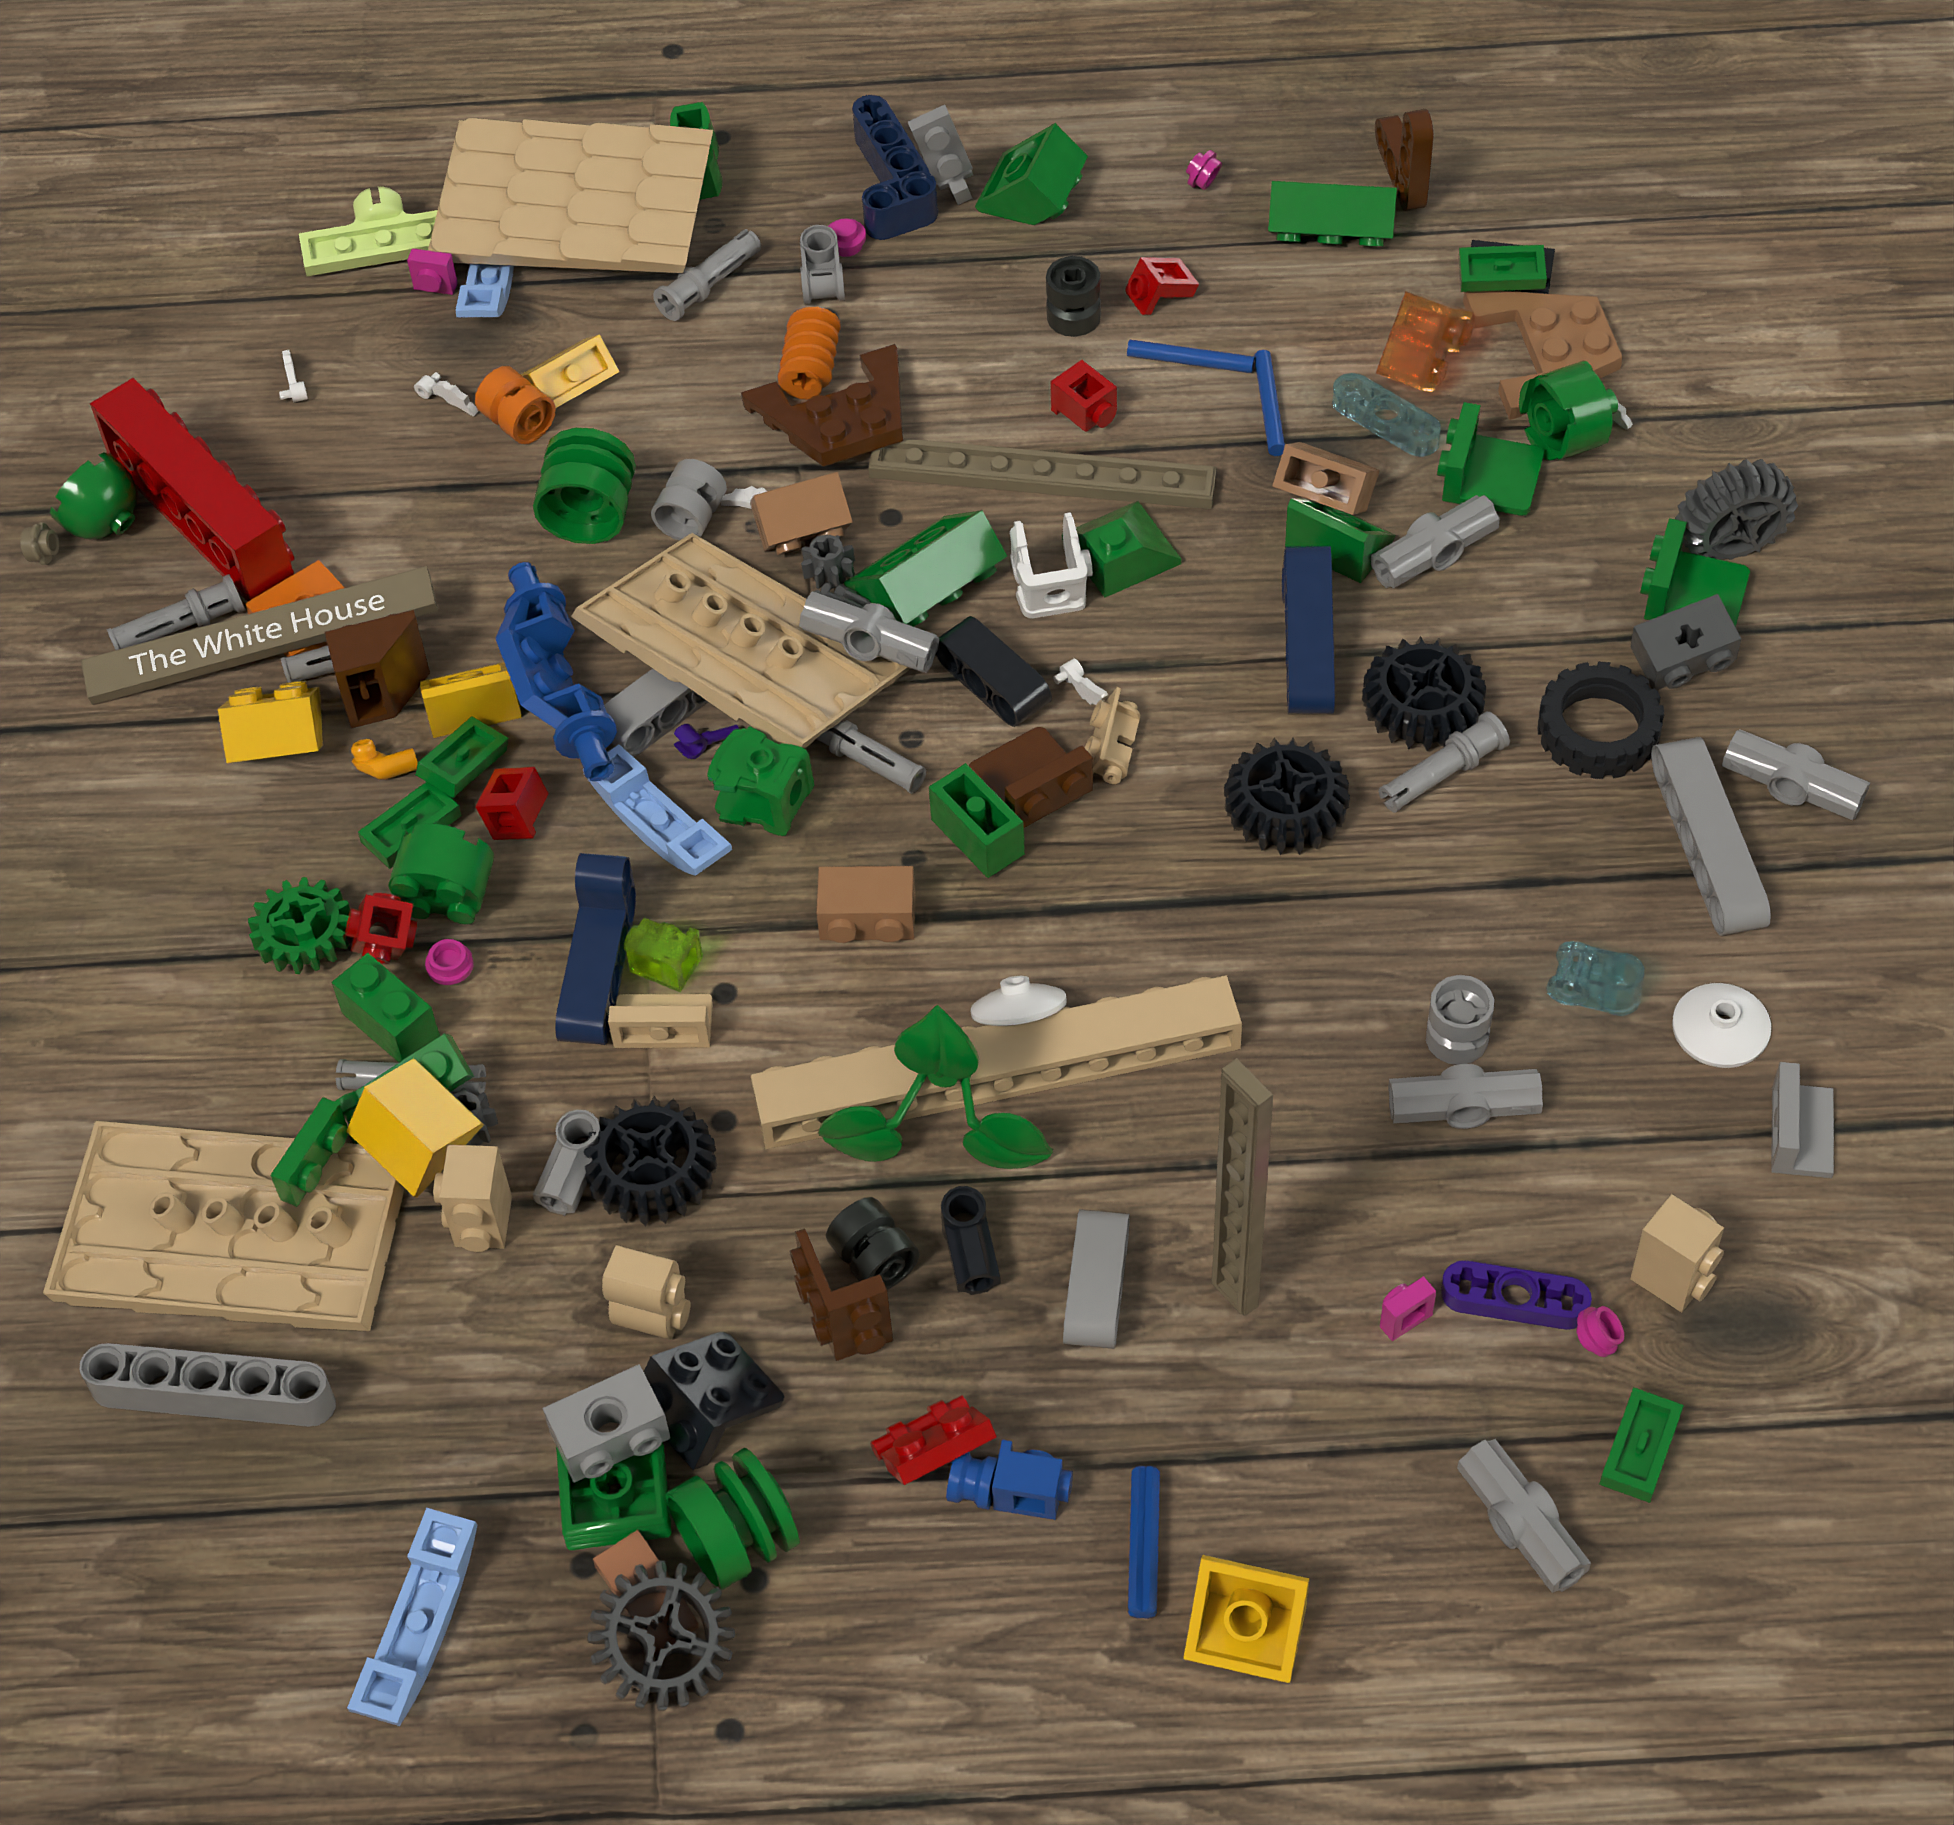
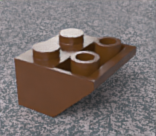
[325,610,430,729]

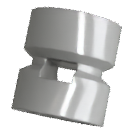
[651,459,727,541]
[1426,975,1494,1065]

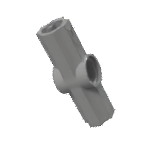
[1371,495,1500,588]
[799,591,939,673]
[1722,729,1870,820]
[1388,1064,1543,1129]
[1457,1439,1591,1593]

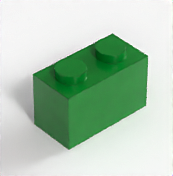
[929,763,1025,878]
[331,953,440,1063]

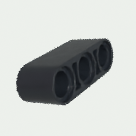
[935,616,1052,727]

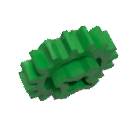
[248,877,350,974]

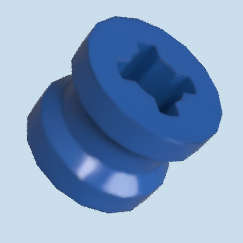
[946,1452,998,1510]

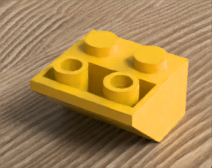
[218,681,323,763]

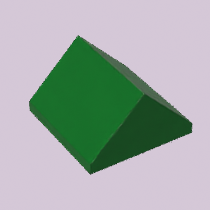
[1285,498,1396,583]

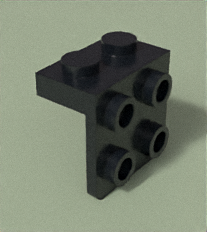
[643,1332,785,1470]

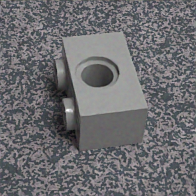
[542,1364,670,1482]

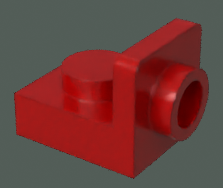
[1125,257,1199,315]

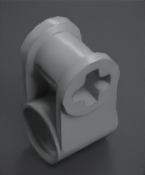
[800,225,845,304]

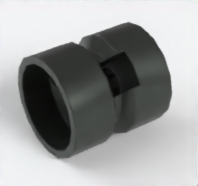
[1046,256,1101,337]
[826,1197,920,1290]

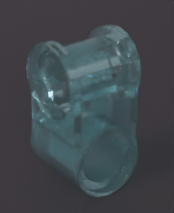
[1546,941,1645,1016]

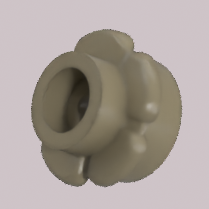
[20,522,59,565]

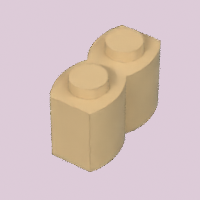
[602,1245,691,1340]

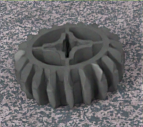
[1675,459,1798,560]
[587,1561,735,1711]

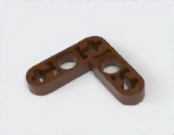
[1375,109,1434,211]

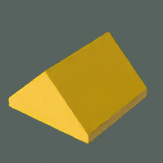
[420,662,522,738]
[346,1058,484,1198]
[1183,1555,1309,1683]

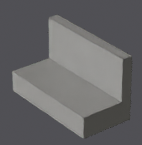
[1771,1062,1834,1178]

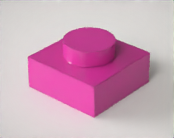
[407,248,458,295]
[1380,1276,1436,1342]

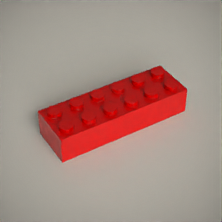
[90,378,295,602]

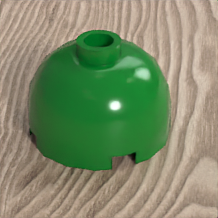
[50,452,138,540]

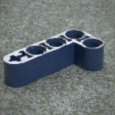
[852,95,938,240]
[1282,546,1335,715]
[555,853,636,1045]

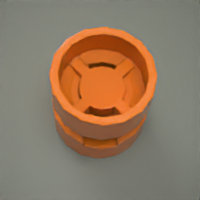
[475,366,556,444]

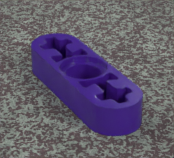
[1441,1260,1592,1330]

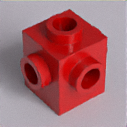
[345,893,417,964]

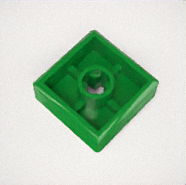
[556,1442,672,1550]

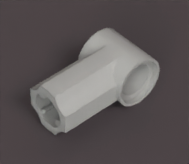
[533,1109,601,1216]

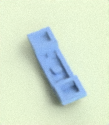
[455,264,514,317]
[583,745,732,876]
[347,1508,478,1726]

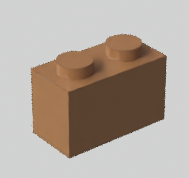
[1272,442,1380,515]
[750,472,853,555]
[817,866,916,943]

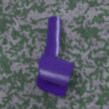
[674,724,739,759]

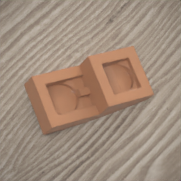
[593,1530,699,1657]

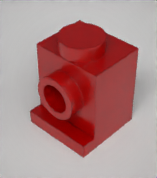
[1050,360,1117,432]
[475,767,549,840]

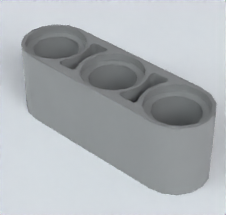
[604,668,708,756]
[1063,1209,1130,1349]

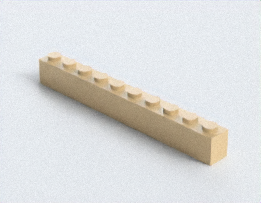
[751,975,1242,1149]

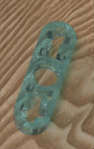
[1332,373,1441,457]

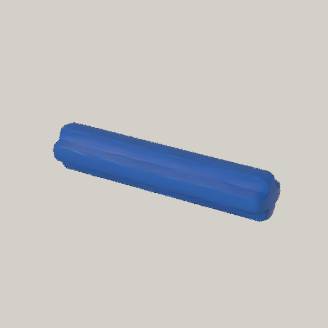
[1128,1466,1160,1619]

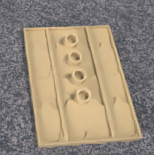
[428,118,713,273]
[571,533,910,748]
[43,1121,405,1331]

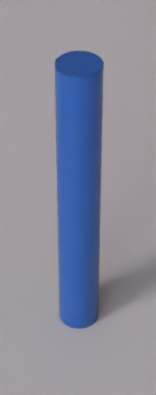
[1127,339,1255,373]
[1254,350,1285,456]

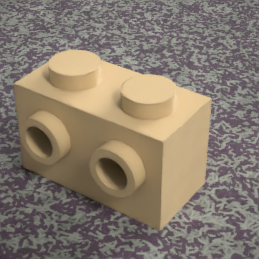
[433,1145,512,1252]
[1630,1194,1724,1313]

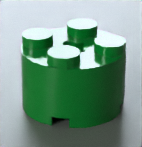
[1519,360,1618,461]
[388,823,495,924]

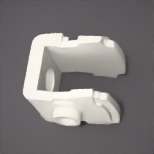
[1010,512,1093,618]

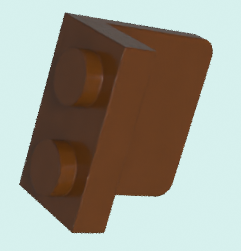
[969,727,1093,828]
[790,1228,893,1361]

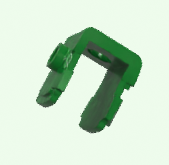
[707,726,815,836]

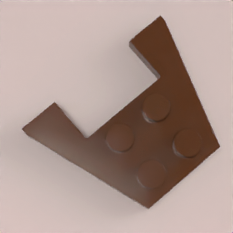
[741,344,903,466]

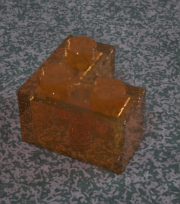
[1376,291,1474,392]

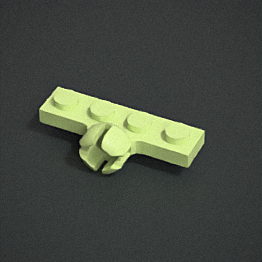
[299,187,438,276]

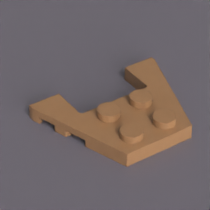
[1463,291,1623,420]

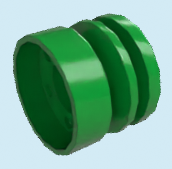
[533,427,636,544]
[665,1448,800,1591]

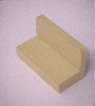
[608,994,713,1048]

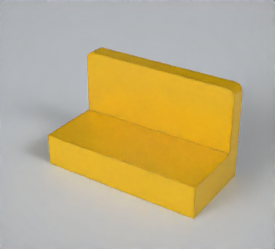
[521,334,620,408]

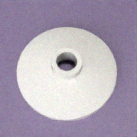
[971,976,1067,1026]
[1672,983,1771,1068]

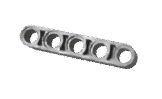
[1651,737,1771,936]
[79,1343,336,1427]

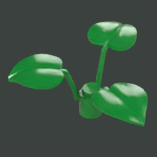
[818,1005,1053,1169]

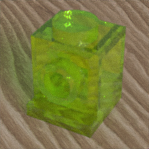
[624,918,703,992]

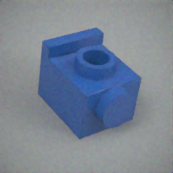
[992,1440,1073,1520]

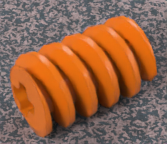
[778,307,841,400]

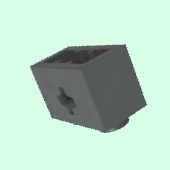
[1630,594,1741,690]

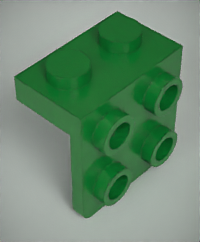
[1437,402,1544,516]
[1640,518,1750,627]

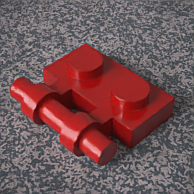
[870,1395,997,1485]

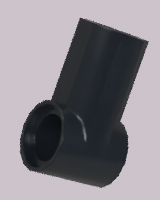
[941,1186,1001,1295]

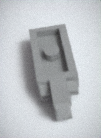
[908,105,973,205]

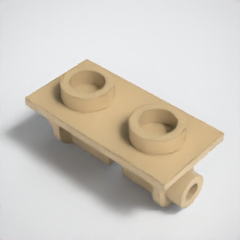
[1084,687,1140,784]

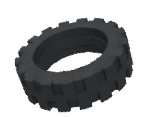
[1537,661,1664,779]

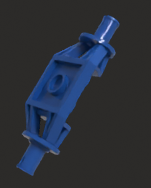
[495,562,617,781]

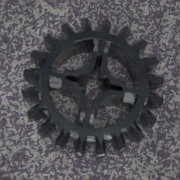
[1362,636,1486,751]
[1224,737,1350,855]
[584,1096,717,1227]

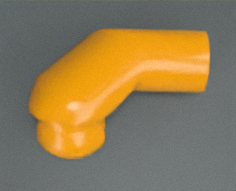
[351,739,418,780]

